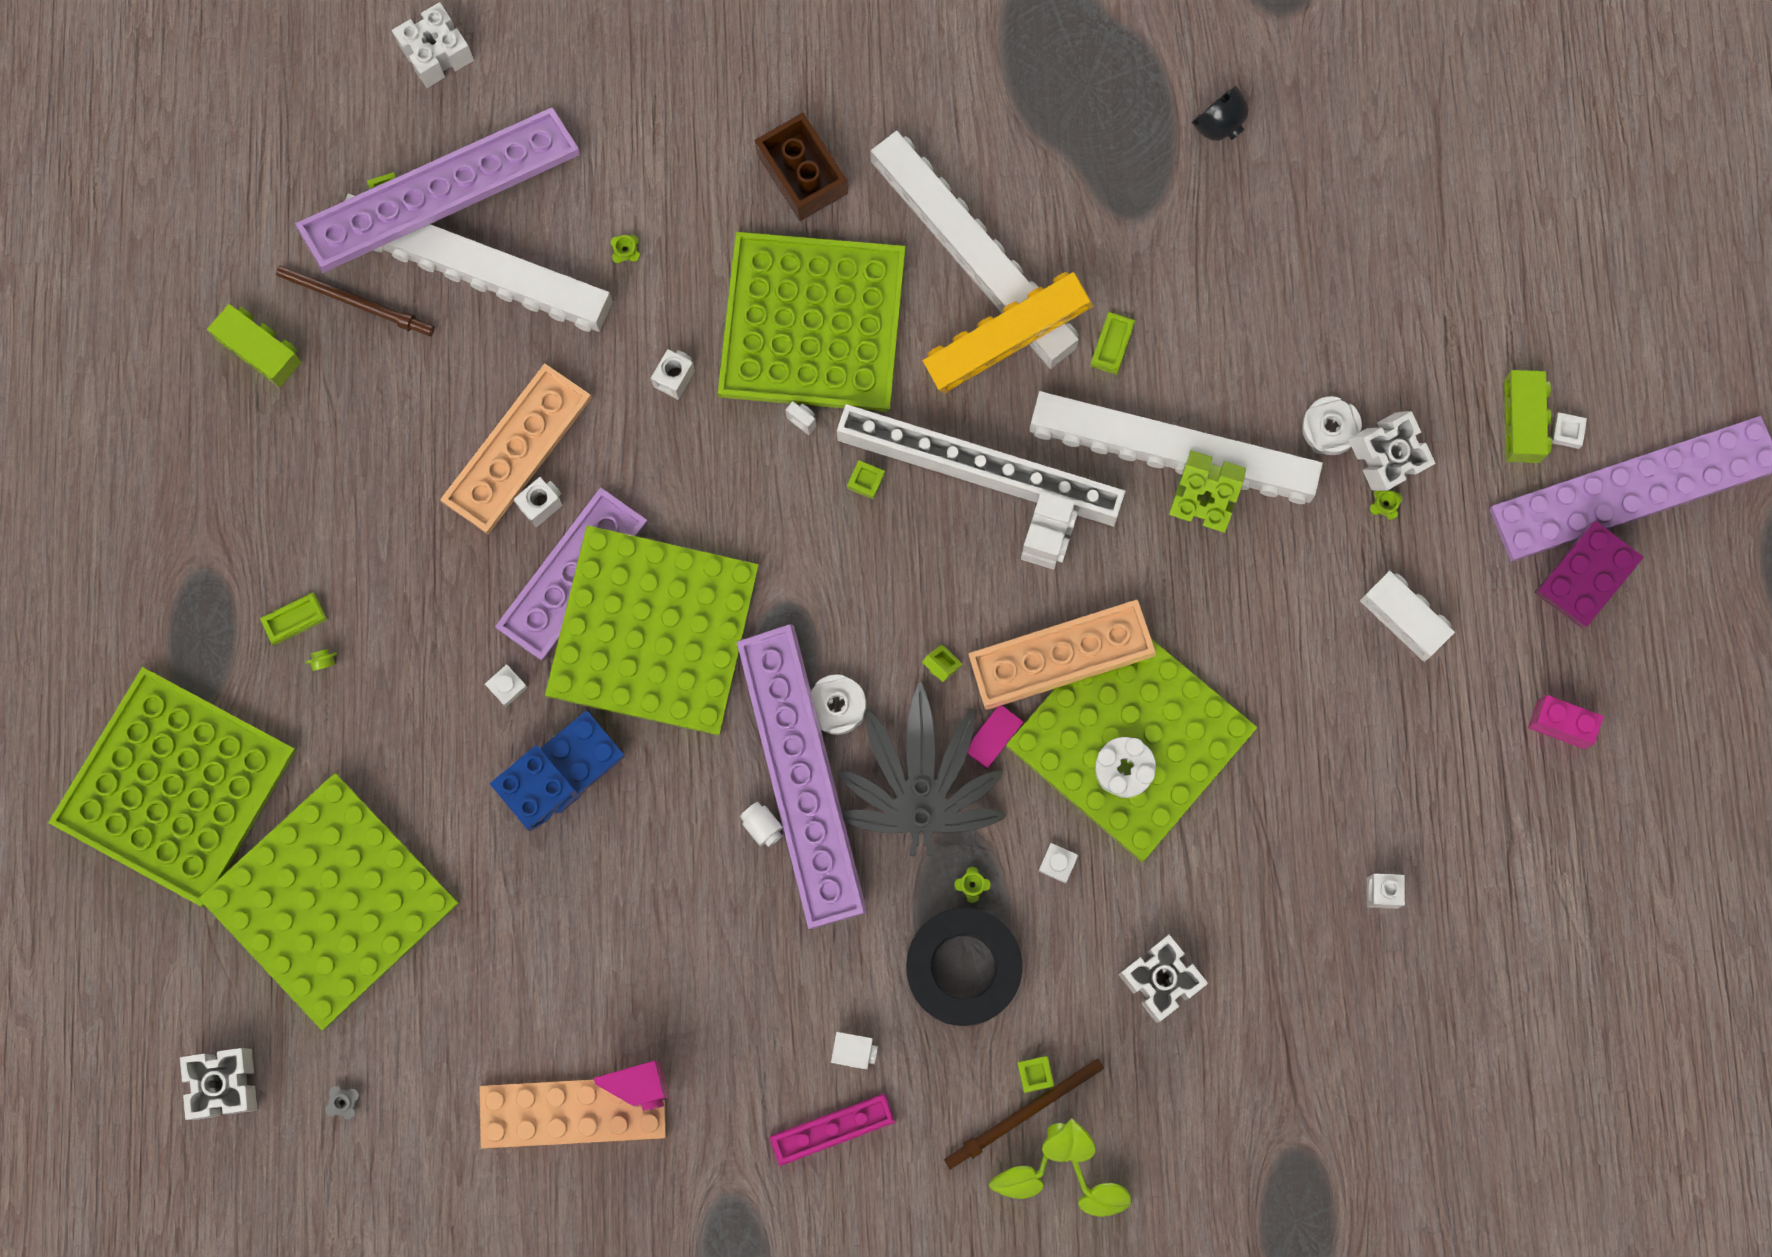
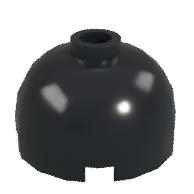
[1191,85,1249,141]

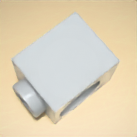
[651,349,695,400]
[513,477,563,528]
[1367,874,1405,909]
[831,1032,878,1070]

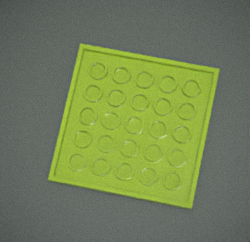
[718,232,905,412]
[545,525,759,736]
[1006,639,1258,863]
[48,667,297,908]
[198,773,459,1031]

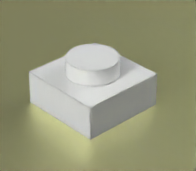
[785,401,816,435]
[1551,412,1587,449]
[485,664,528,707]
[1038,843,1078,884]

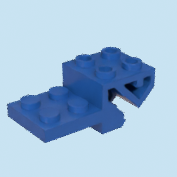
[489,710,625,831]

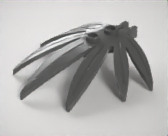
[839,682,1006,856]

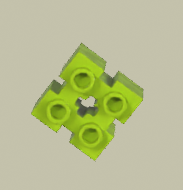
[1169,450,1246,533]

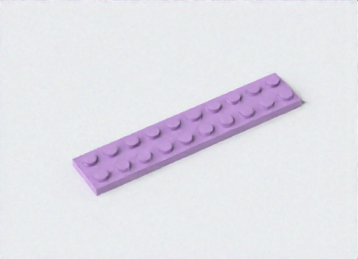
[295,107,580,273]
[1489,416,1772,562]
[737,624,867,929]

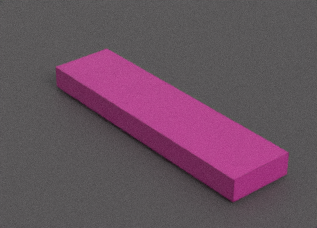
[769,1093,895,1166]

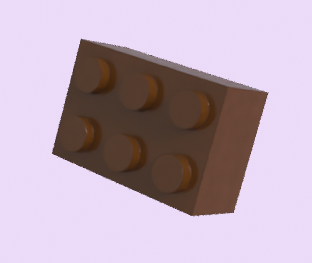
[754,113,848,221]

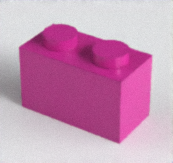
[1528,695,1604,749]

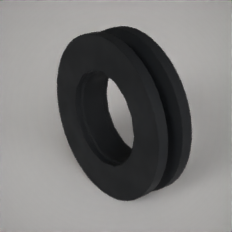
[906,908,1022,1026]

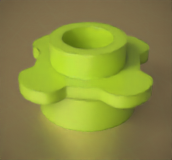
[611,235,640,264]
[1370,490,1402,520]
[305,648,337,671]
[954,867,991,903]

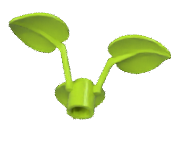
[988,1118,1132,1217]

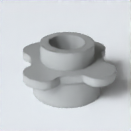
[325,1086,359,1120]

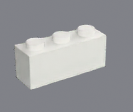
[1360,571,1455,662]

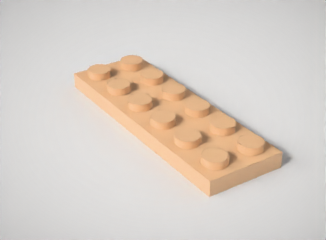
[440,363,592,535]
[968,599,1156,710]
[480,1080,667,1149]

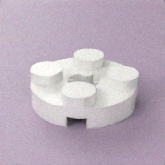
[1302,396,1362,455]
[811,674,867,735]
[1095,737,1156,798]

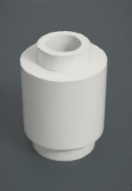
[740,802,783,847]

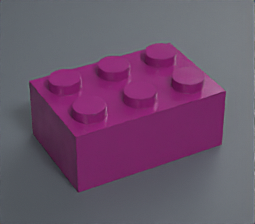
[1534,520,1644,629]

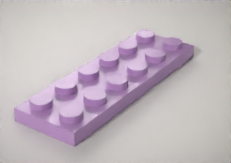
[495,487,648,662]

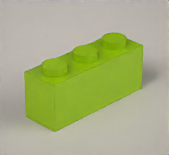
[206,304,302,388]
[1504,370,1552,463]

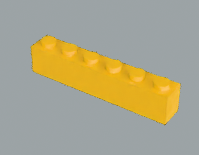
[922,272,1094,394]

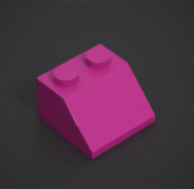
[594,1061,670,1111]

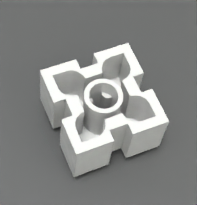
[392,2,474,89]
[1348,411,1436,491]
[1021,491,1078,570]
[1118,935,1208,1023]
[180,1048,257,1120]

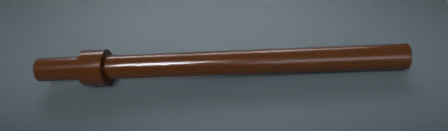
[276,265,435,337]
[944,1058,1104,1170]

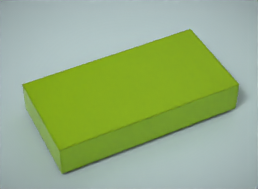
[1090,312,1136,375]
[260,592,328,646]

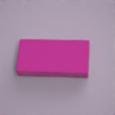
[967,705,1023,769]

